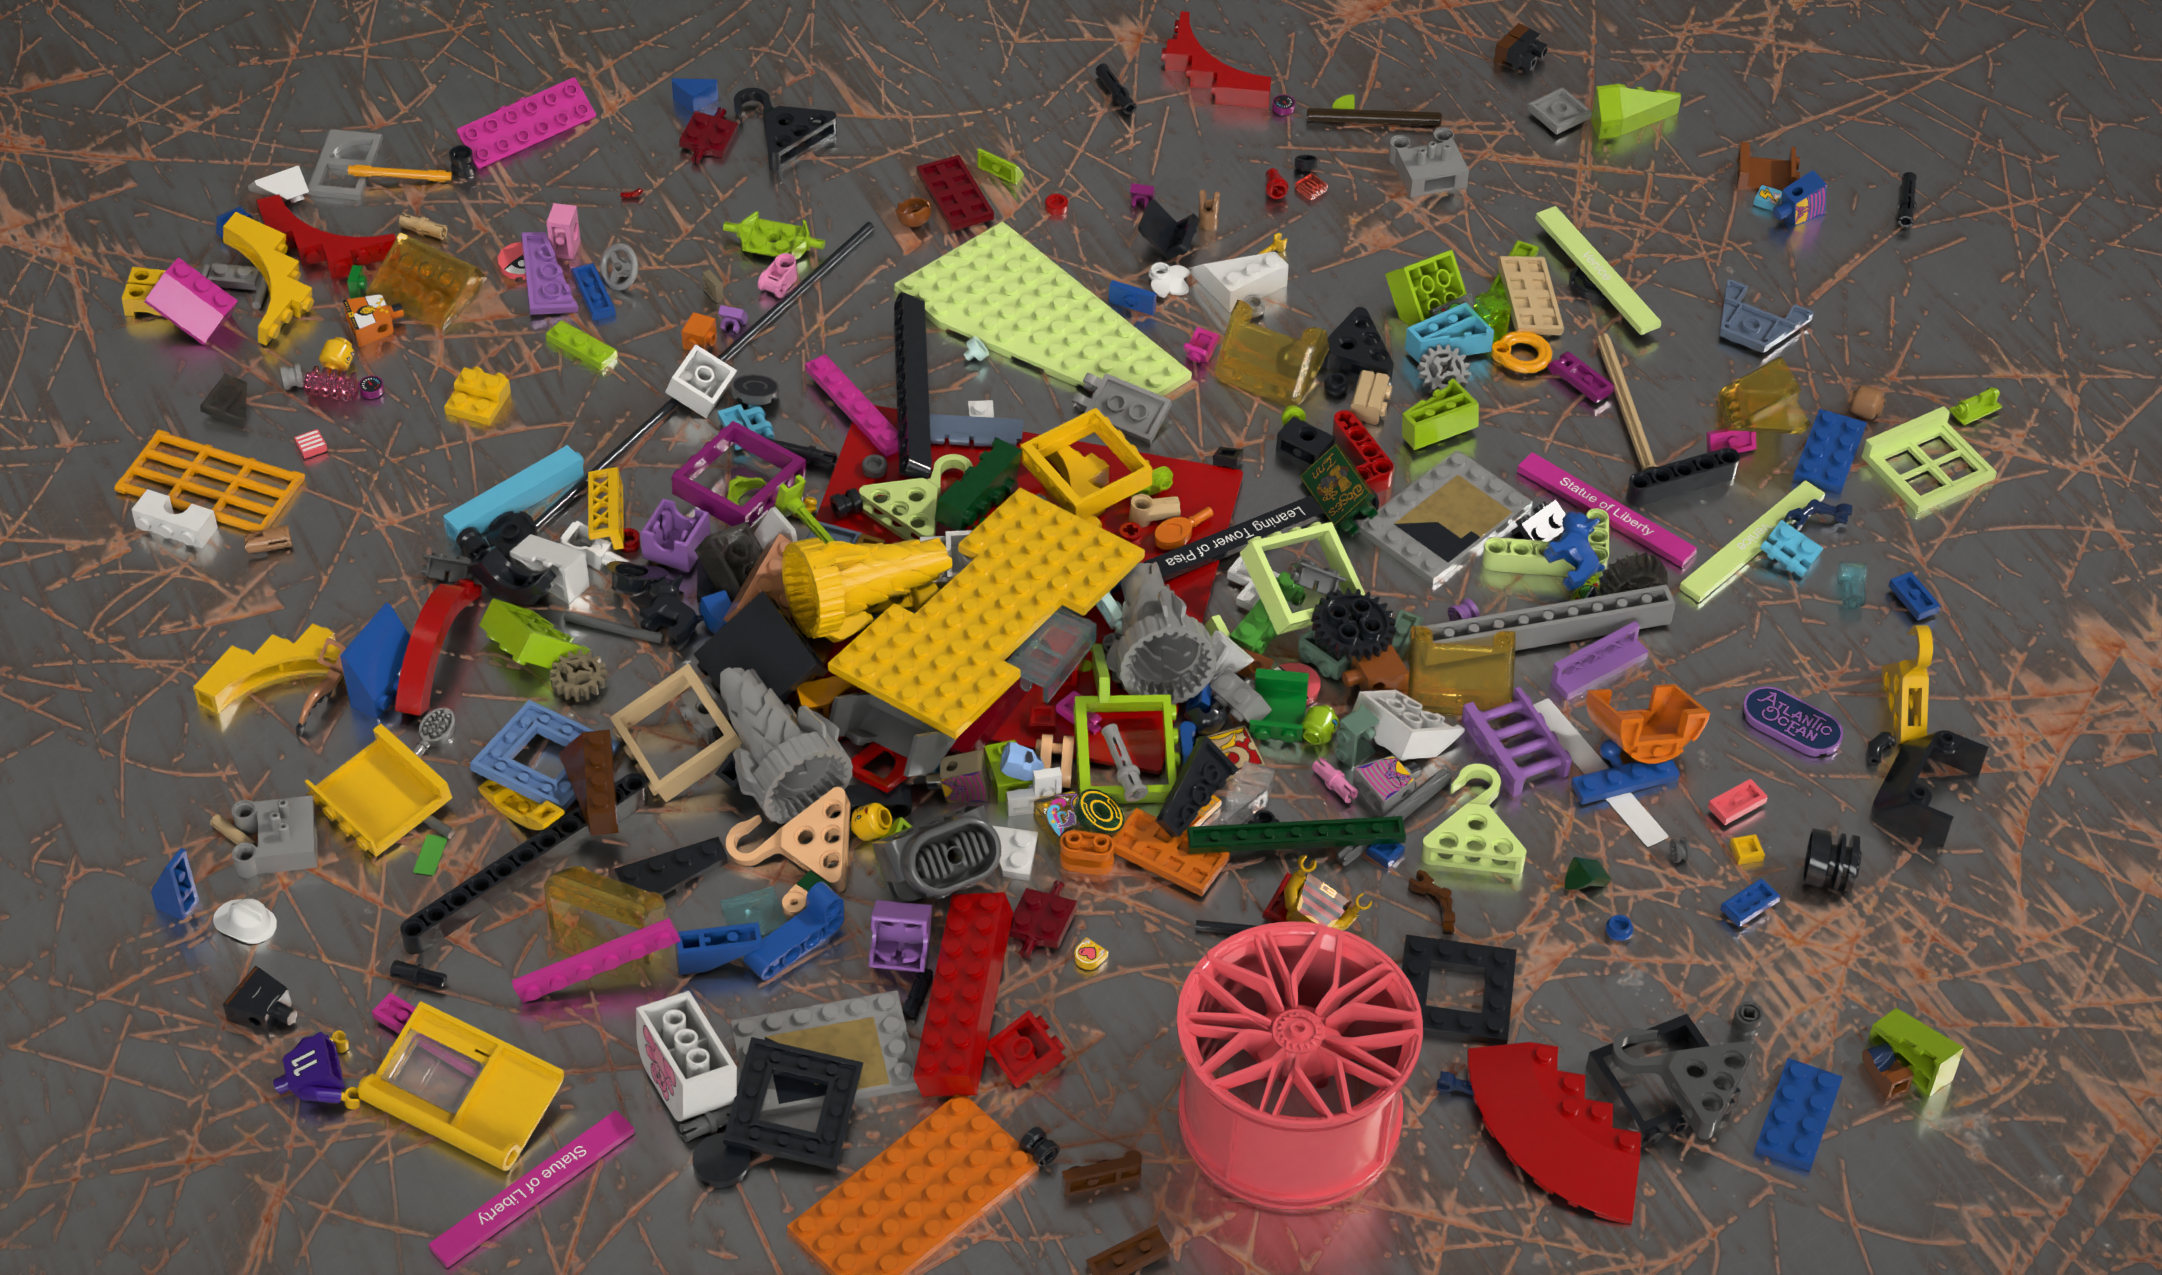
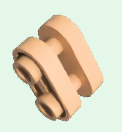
[1036,734,1075,789]

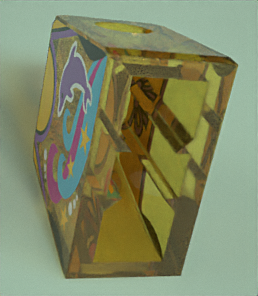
[1033,791,1102,854]

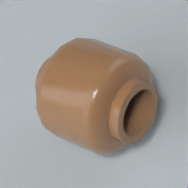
[1847,385,1886,420]

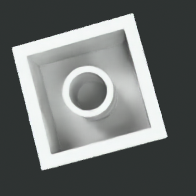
[665,344,737,419]

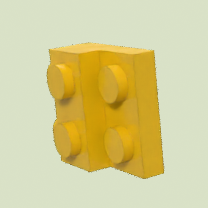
[444,367,511,426]

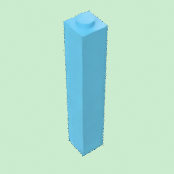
[443,445,584,542]

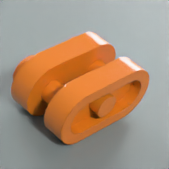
[1060,830,1115,875]

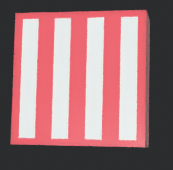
[294,429,328,459]

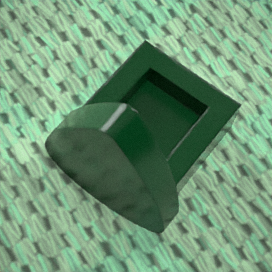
[1565,857,1612,890]

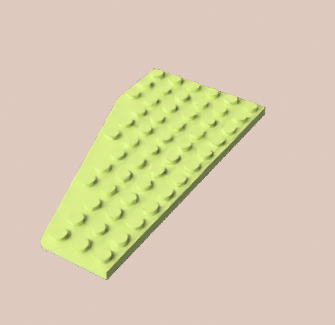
[894,221,1192,397]

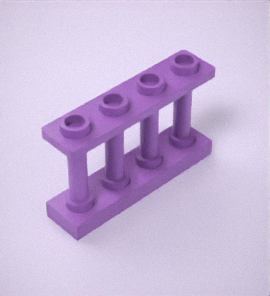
[1461,686,1572,797]

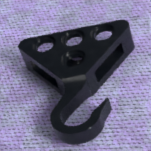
[734,88,837,171]
[1277,307,1394,385]

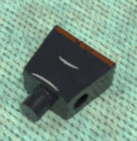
[223,966,298,1032]

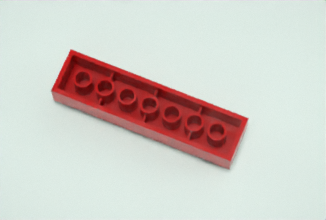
[913,892,1013,1097]

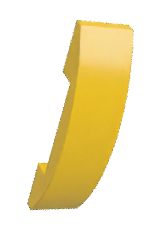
[477,779,565,830]

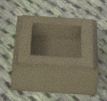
[702,270,724,303]

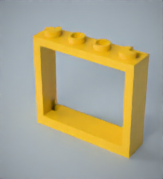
[1020,408,1153,519]

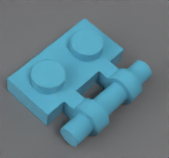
[717,404,775,450]
[1760,520,1823,577]

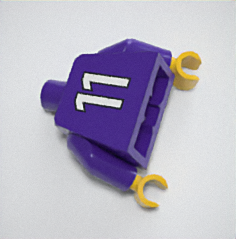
[273,1030,360,1110]

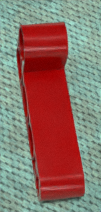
[1332,410,1394,494]

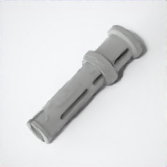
[1101,724,1148,802]

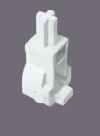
[559,521,630,571]

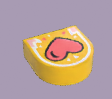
[1074,937,1108,970]

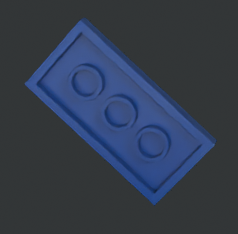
[1793,409,1867,494]
[1754,1058,1843,1171]

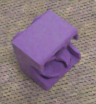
[640,498,711,572]
[868,900,932,972]

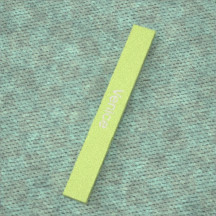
[1535,206,1662,335]
[1679,480,1825,602]

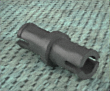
[679,1103,733,1142]

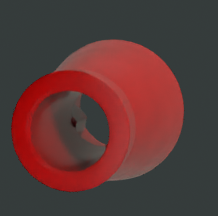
[1265,168,1289,199]

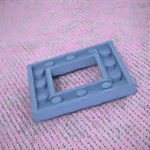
[470,700,620,811]

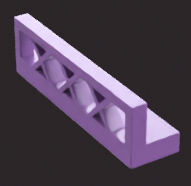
[1550,621,1649,701]

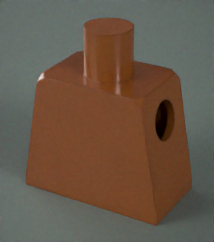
[1342,645,1409,692]

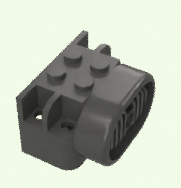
[872,804,1001,902]

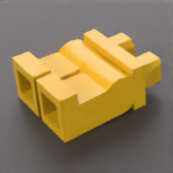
[122,267,166,316]

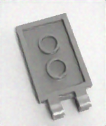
[1072,373,1172,444]

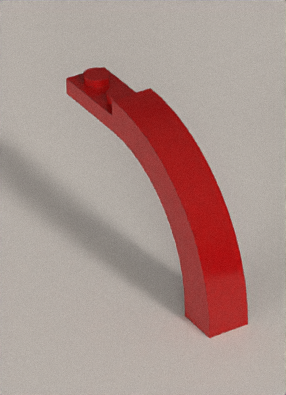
[395,579,482,716]

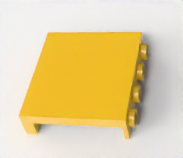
[304,723,453,857]

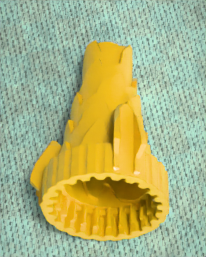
[782,537,952,643]

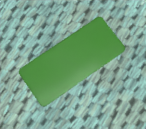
[413,834,448,876]

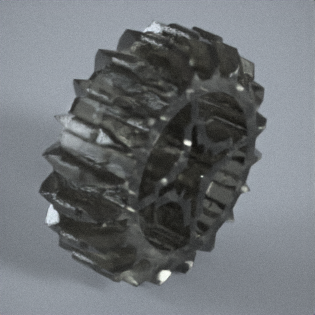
[1599,552,1669,596]

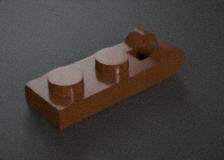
[1062,1150,1142,1196]

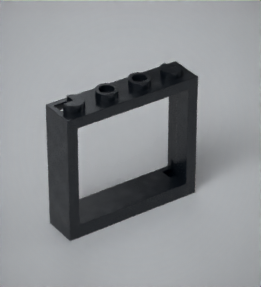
[1586,1014,1741,1146]

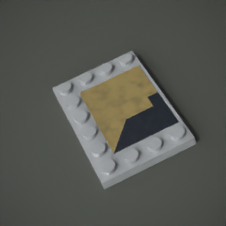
[1358,449,1533,586]
[730,990,919,1118]

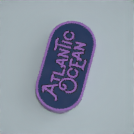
[1743,686,1843,756]

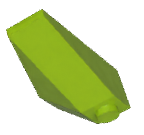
[1591,84,1681,139]

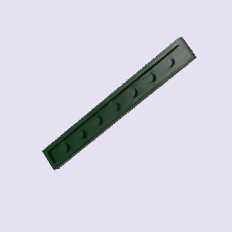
[1186,816,1406,854]

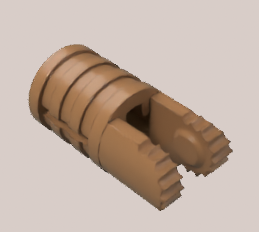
[1198,190,1220,231]
[244,525,293,553]

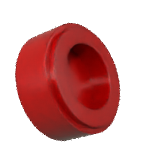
[1045,194,1068,215]

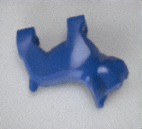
[1543,511,1605,591]

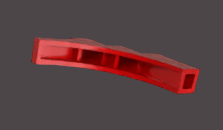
[1161,11,1271,109]
[256,194,399,279]

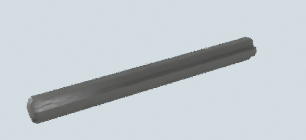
[1335,768,1452,866]

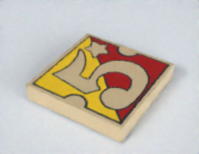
[1196,726,1265,781]

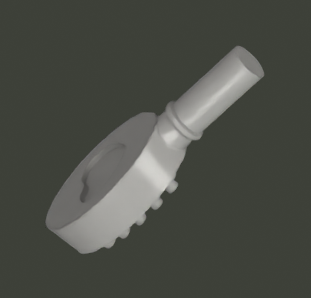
[412,708,455,758]

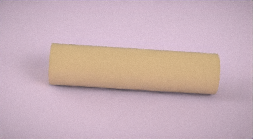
[210,814,257,847]

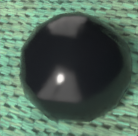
[1184,706,1228,736]

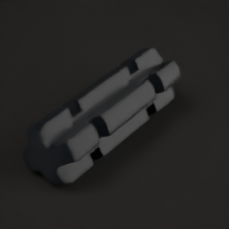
[902,968,934,1018]

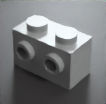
[1210,668,1272,725]

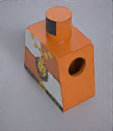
[343,295,404,347]

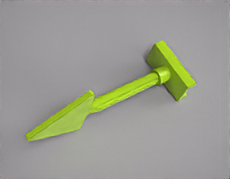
[775,474,835,544]

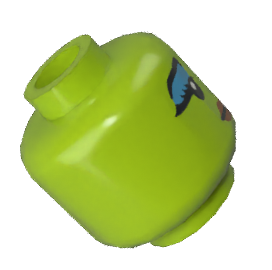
[1301,705,1339,745]

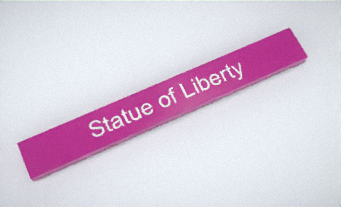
[1517,452,1697,568]
[428,1110,635,1268]

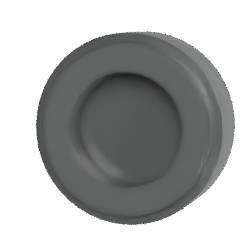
[862,455,887,479]

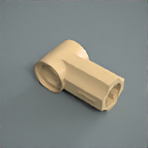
[1129,494,1181,528]

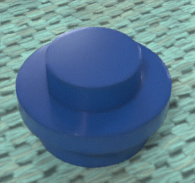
[1605,915,1633,941]

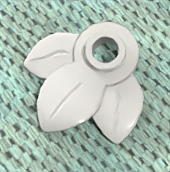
[1149,262,1191,297]

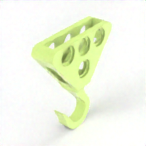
[859,454,973,542]
[1421,764,1527,874]

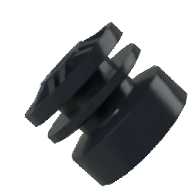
[1803,828,1862,892]

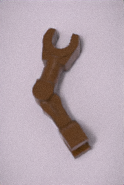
[1408,870,1456,933]

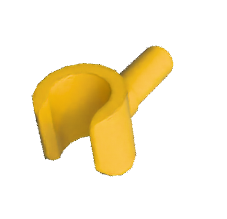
[1257,233,1288,254]

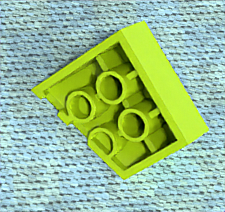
[1385,250,1467,326]
[479,598,591,670]

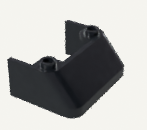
[1871,730,1989,847]

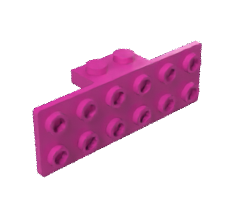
[456,77,596,170]

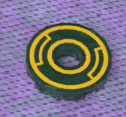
[1074,789,1124,837]

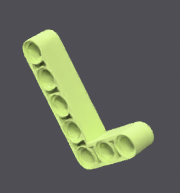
[1482,508,1609,577]

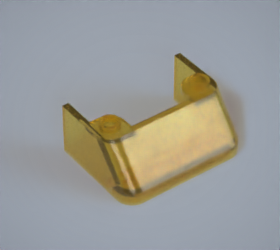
[544,866,668,964]

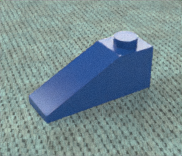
[151,848,199,920]
[675,922,763,975]

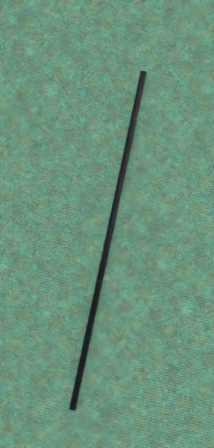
[534,222,874,532]

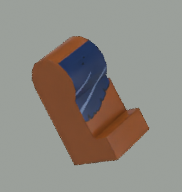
[1862,1043,1914,1100]

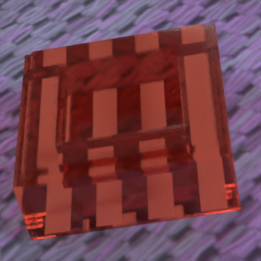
[1295,173,1328,201]

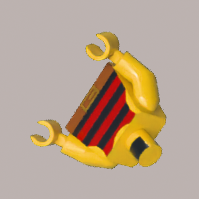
[1284,855,1372,931]

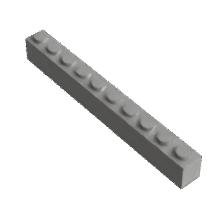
[1418,585,1675,666]

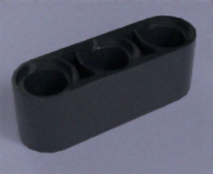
[834,783,912,821]

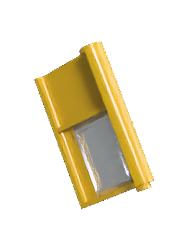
[357,1001,564,1171]

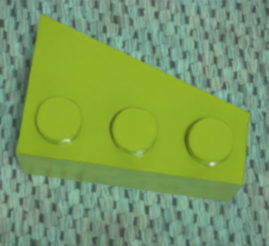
[1402,378,1479,450]
[1868,1008,1964,1097]

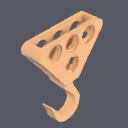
[726,787,851,893]

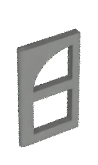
[306,129,383,200]

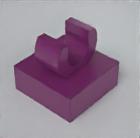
[1130,183,1156,209]

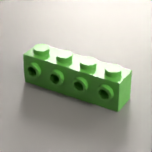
[1230,571,1306,655]

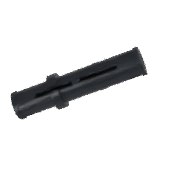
[1095,63,1137,114]
[1898,172,1917,227]
[765,437,837,469]

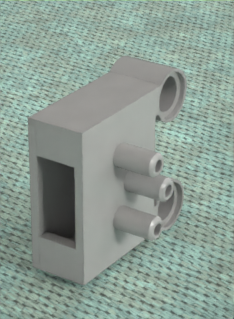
[1388,127,1469,198]
[231,795,318,879]

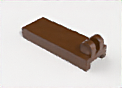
[1086,1225,1172,1275]

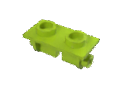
[1949,387,2002,426]

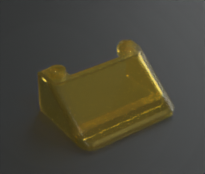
[1215,299,1329,406]
[1718,356,1811,435]
[1407,626,1516,718]

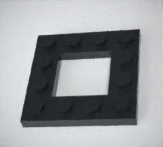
[1402,935,1517,1045]
[723,1037,863,1170]

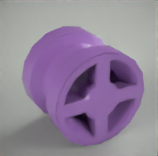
[1447,598,1480,621]

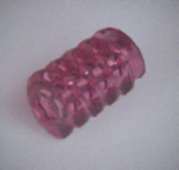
[303,366,359,403]

